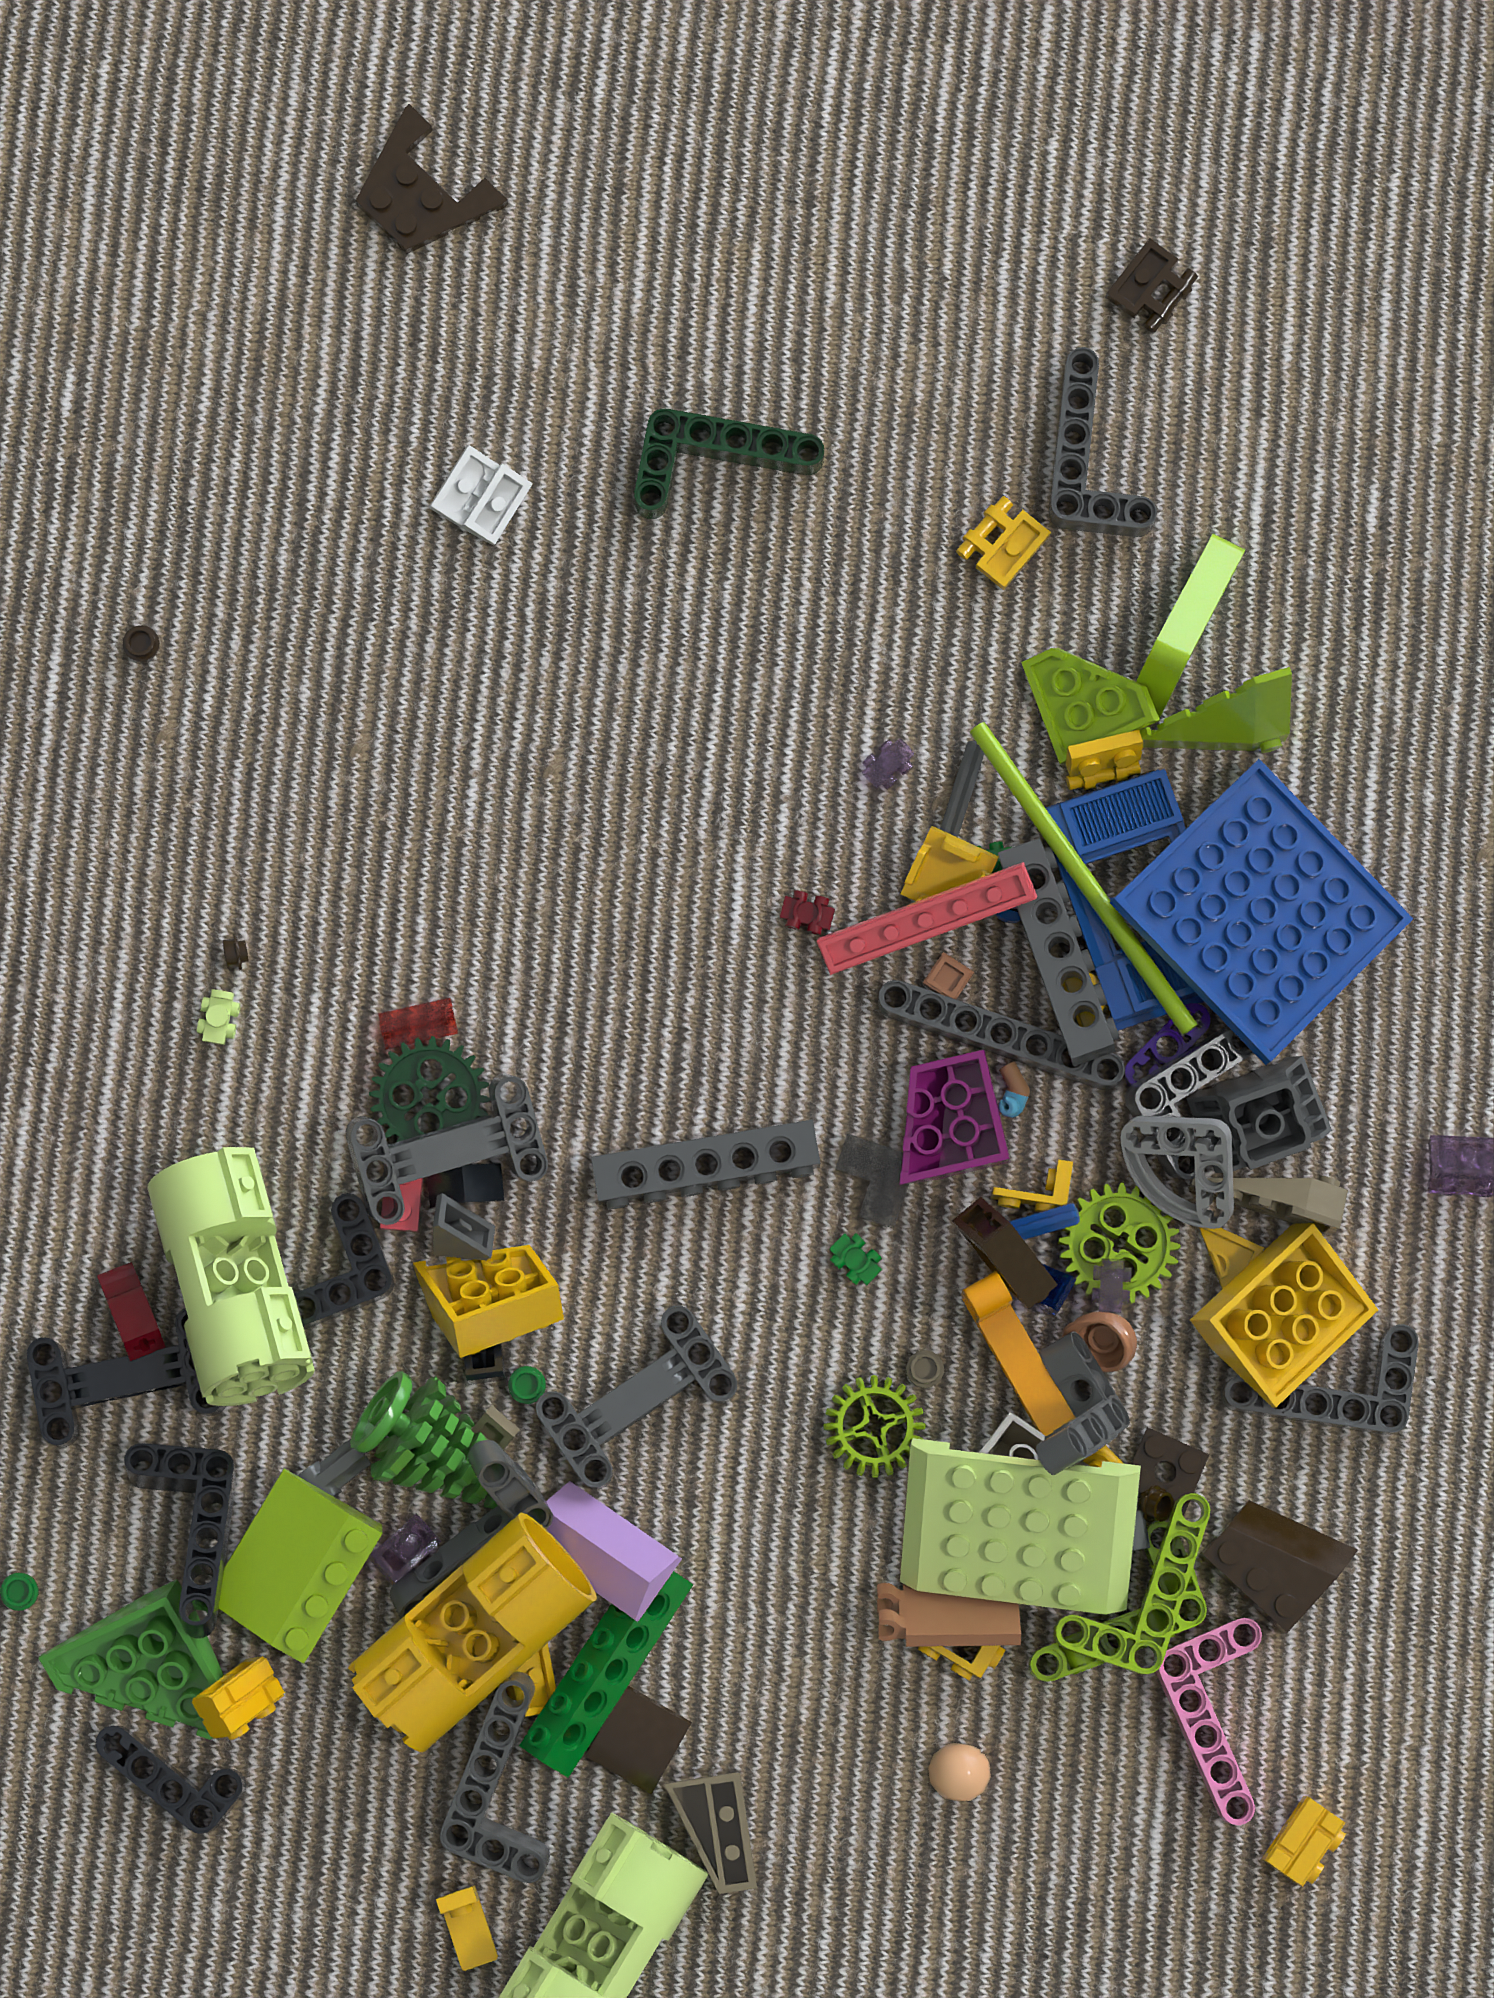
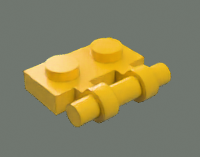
[956,496,1051,590]
[1066,730,1143,790]

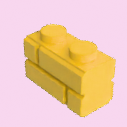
[192,1656,285,1740]
[1261,1796,1346,1887]

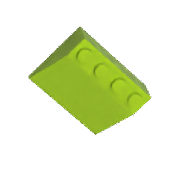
[219,1468,383,1664]

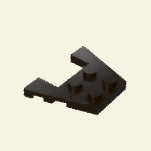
[355,104,508,254]

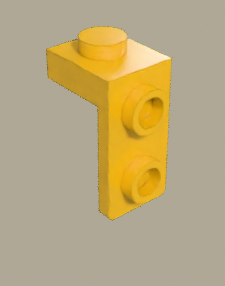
[918,1645,1006,1681]

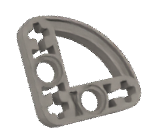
[1120,1116,1234,1229]

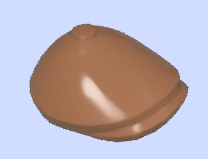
[1062,1312,1137,1372]

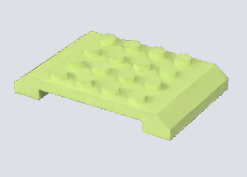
[900,1438,1141,1615]

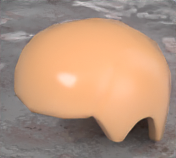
[928,1743,991,1801]

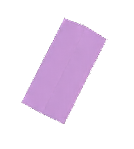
[546,1481,682,1622]

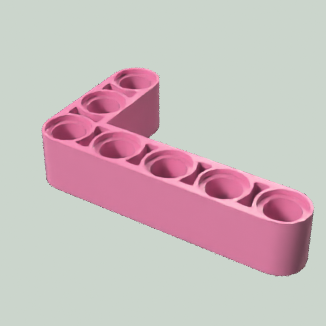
[1156,1618,1262,1825]

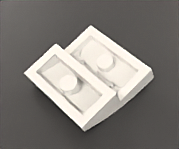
[429,445,533,545]

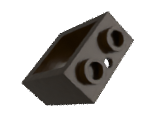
[952,1196,1058,1309]

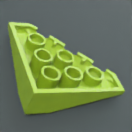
[1139,667,1292,753]

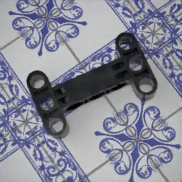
[27,1308,226,1447]

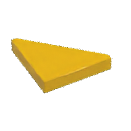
[1199,1227,1264,1289]

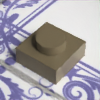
[471,1405,520,1450]

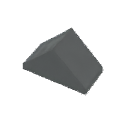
[433,1193,495,1260]

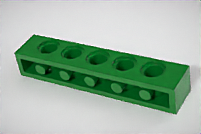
[519,1571,694,1778]

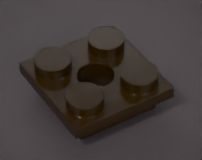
[1131,1427,1210,1517]

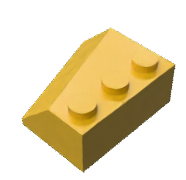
[412,1245,564,1358]

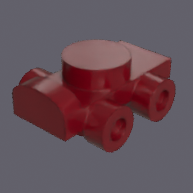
[780,890,835,935]

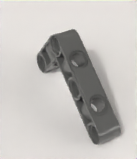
[1036,1331,1130,1475]
[390,1440,553,1619]

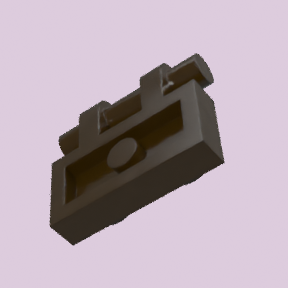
[1105,238,1198,333]

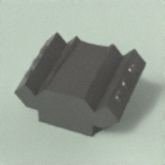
[1187,1056,1332,1173]

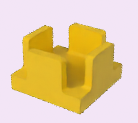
[901,826,999,925]

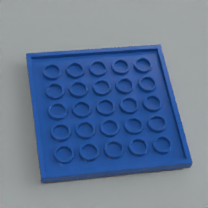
[1109,759,1413,1065]

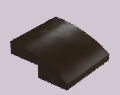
[585,1686,692,1794]

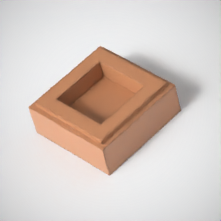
[923,952,974,1000]

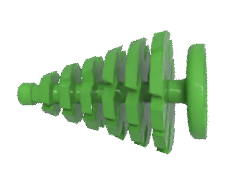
[350,1371,498,1509]

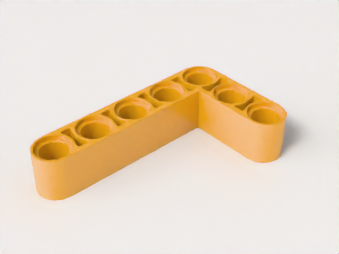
[961,1271,1075,1436]

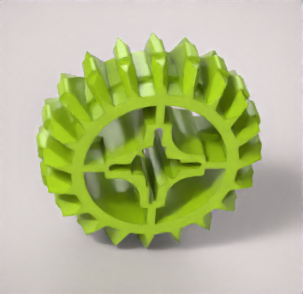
[823,1375,926,1478]

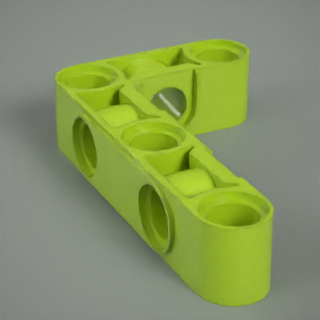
[1028,1521,1207,1682]

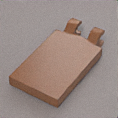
[877,1583,1021,1647]

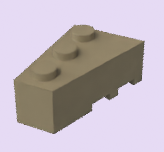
[664,1772,757,1894]

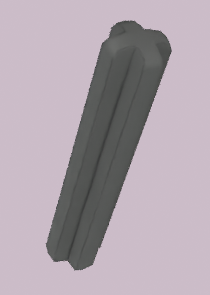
[940,741,984,837]

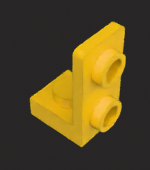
[991,1159,1073,1212]
[436,1885,498,1971]

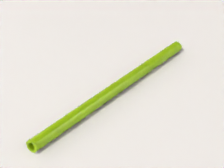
[970,722,1198,1035]

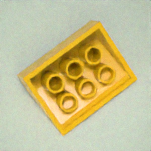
[1190,1223,1378,1408]

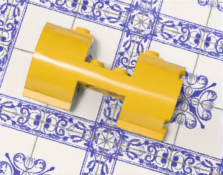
[348,1513,597,1753]

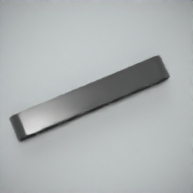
[878,980,1125,1090]

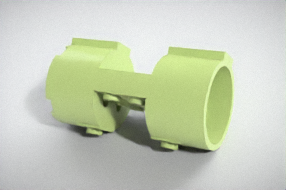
[148,1147,315,1406]
[498,1812,709,1998]

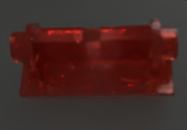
[378,997,459,1050]

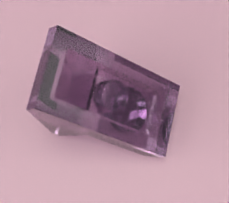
[368,1513,441,1586]

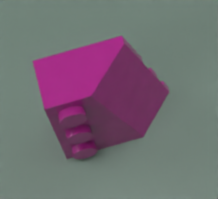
[899,1050,1011,1185]

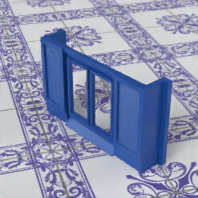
[1045,769,1204,1031]

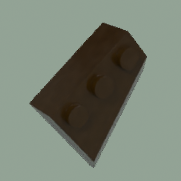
[1198,1500,1358,1634]

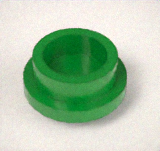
[508,1366,546,1404]
[0,1573,39,1611]

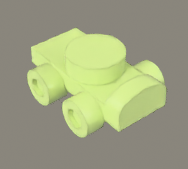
[197,989,241,1045]

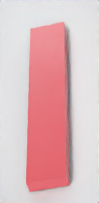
[816,862,1037,975]

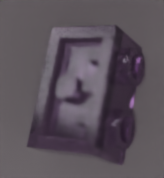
[1427,1135,1494,1197]

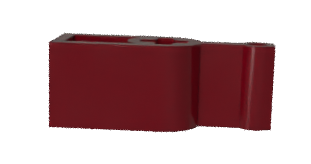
[97,1262,165,1361]

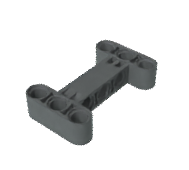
[345,1074,548,1225]
[536,1306,737,1489]

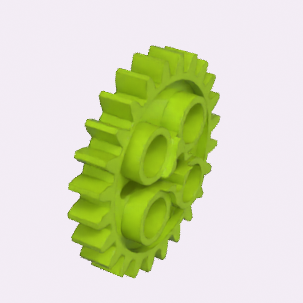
[1058,1183,1181,1305]

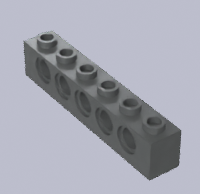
[998,838,1120,1066]
[591,1119,821,1210]

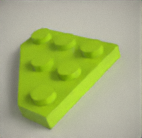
[1021,648,1160,764]

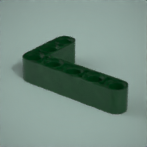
[634,408,824,519]

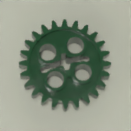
[369,1036,490,1142]

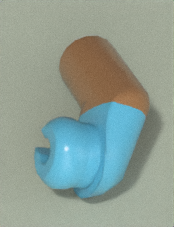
[998,1061,1030,1118]

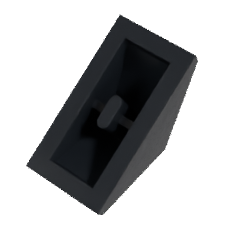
[427,1163,505,1208]
[464,1343,507,1385]

